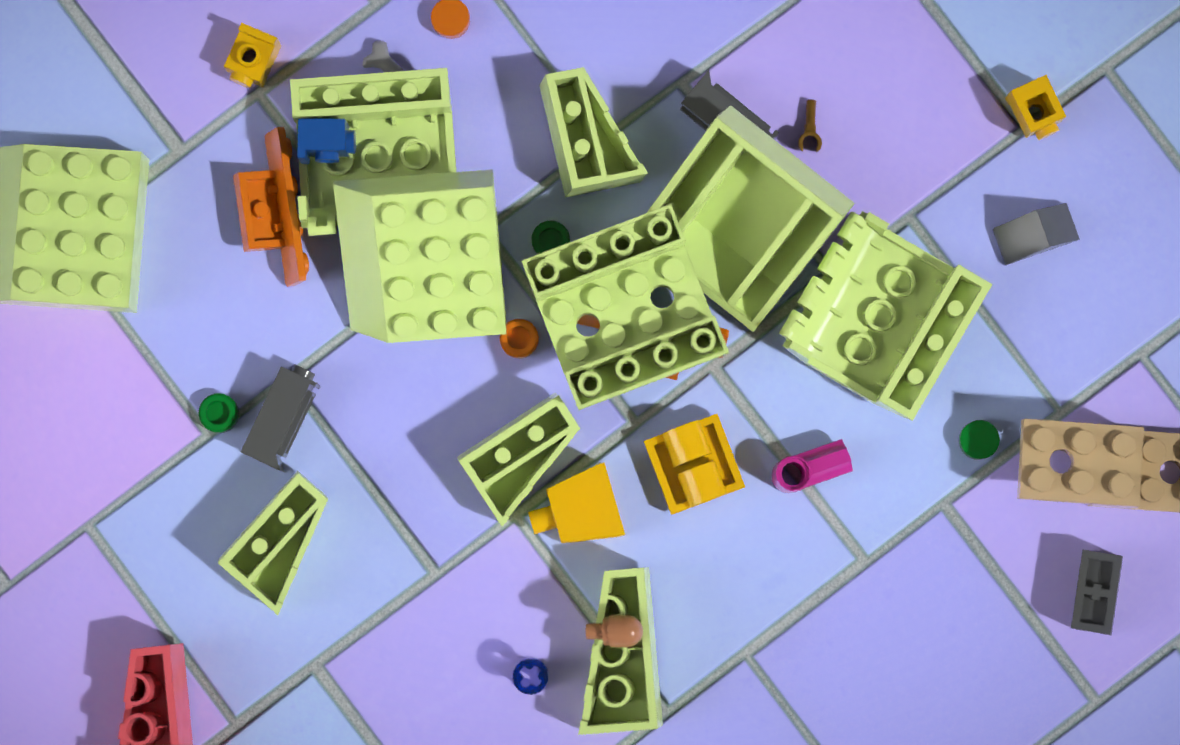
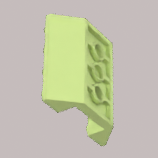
[522,204,729,410]

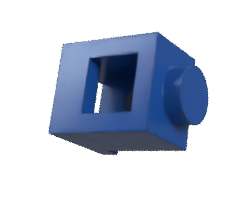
[297,119,356,164]

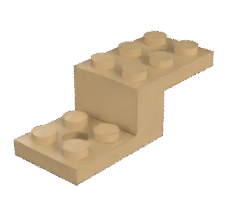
[1017,419,1180,513]

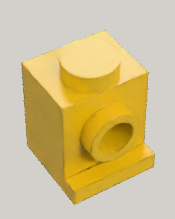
[224,22,282,88]
[1005,75,1066,141]

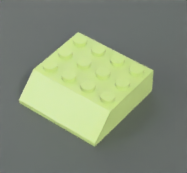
[647,105,855,332]
[0,144,149,313]
[333,169,506,343]

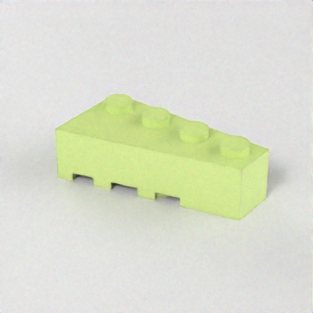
[578,567,663,735]

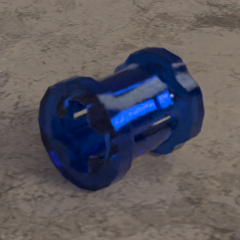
[512,658,549,695]

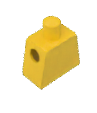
[528,462,625,544]

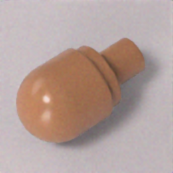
[585,615,643,648]

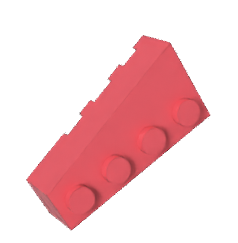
[118,643,193,745]

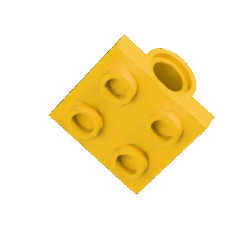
[643,413,745,515]

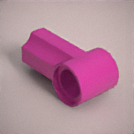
[771,439,853,493]

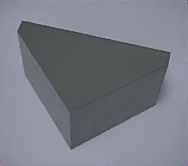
[992,203,1080,266]

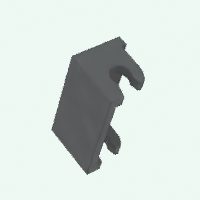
[1071,549,1123,636]

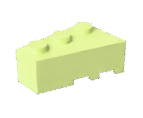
[539,67,648,198]
[457,393,580,527]
[218,470,328,615]

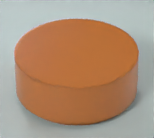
[431,0,470,39]
[499,319,539,359]

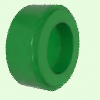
[531,220,570,255]
[198,393,239,433]
[958,420,1000,460]

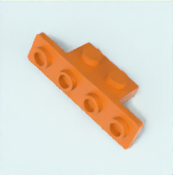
[233,127,309,287]

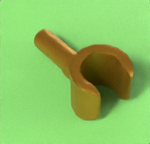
[797,99,822,153]

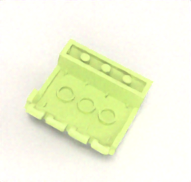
[290,68,457,236]
[779,211,993,421]

